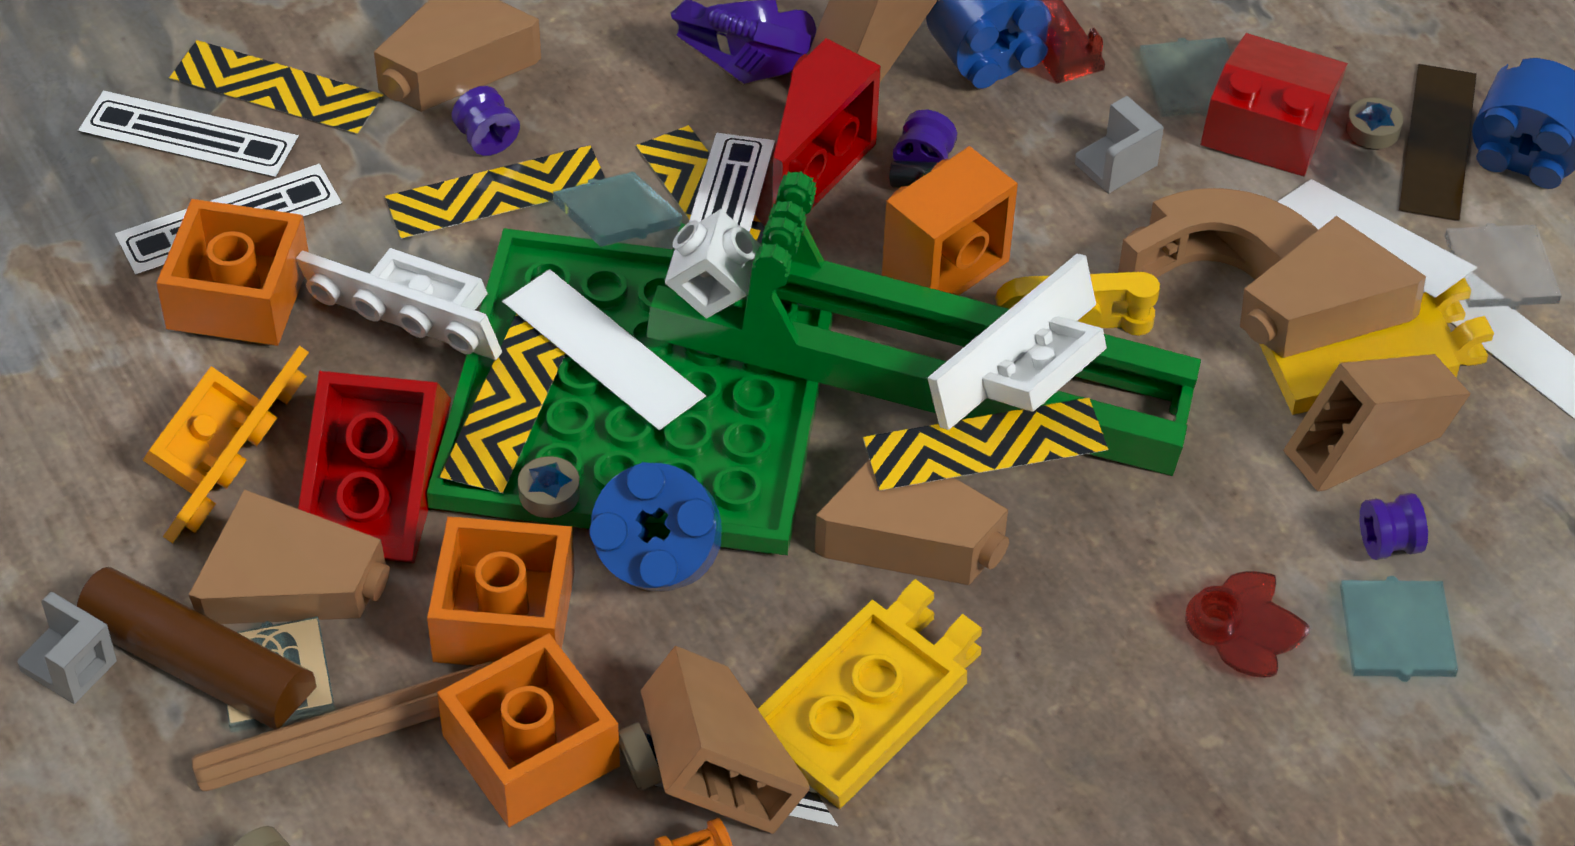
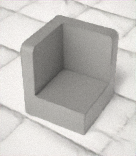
[1075,96,1164,194]
[18,592,117,704]

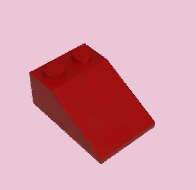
[1200,33,1348,177]
[772,38,881,216]
[298,371,451,563]

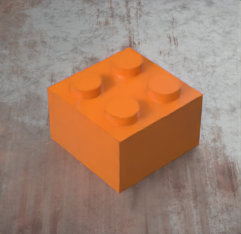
[882,146,1018,296]
[156,199,309,346]
[427,516,575,666]
[437,633,620,827]

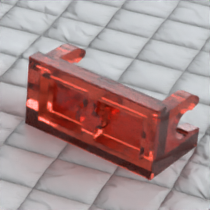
[1041,0,1105,84]

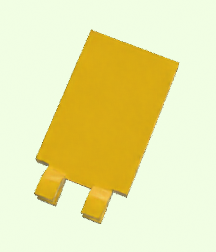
[1259,277,1494,415]
[758,579,982,810]

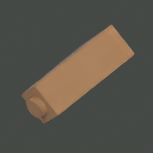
[374,0,541,112]
[808,0,938,82]
[1240,215,1426,358]
[1283,354,1471,491]
[815,459,1009,585]
[189,489,390,624]
[641,645,810,834]

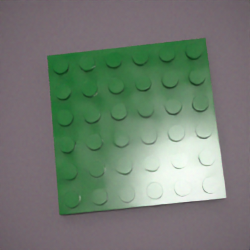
[427,228,834,556]

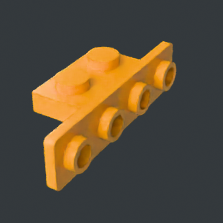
[143,345,309,544]

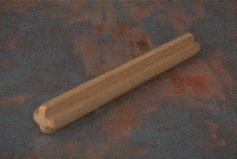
[192,661,493,792]

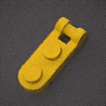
[995,272,1160,336]

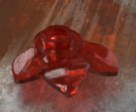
[1185,571,1311,678]

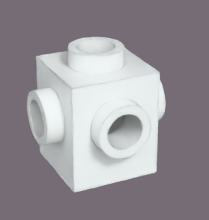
[665,209,761,319]

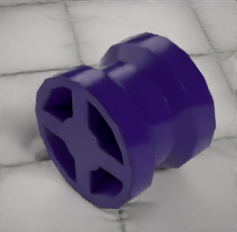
[451,86,520,156]
[893,109,957,163]
[1359,493,1428,560]

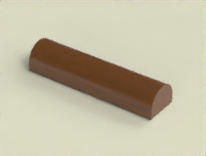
[77,567,317,730]

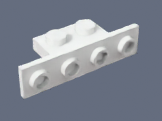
[296,248,502,360]
[928,253,1107,430]

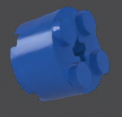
[926,0,1051,89]
[1472,58,1575,189]
[590,462,722,592]

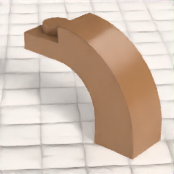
[1118,188,1318,280]

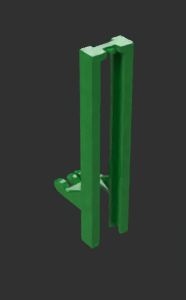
[647,171,1201,476]

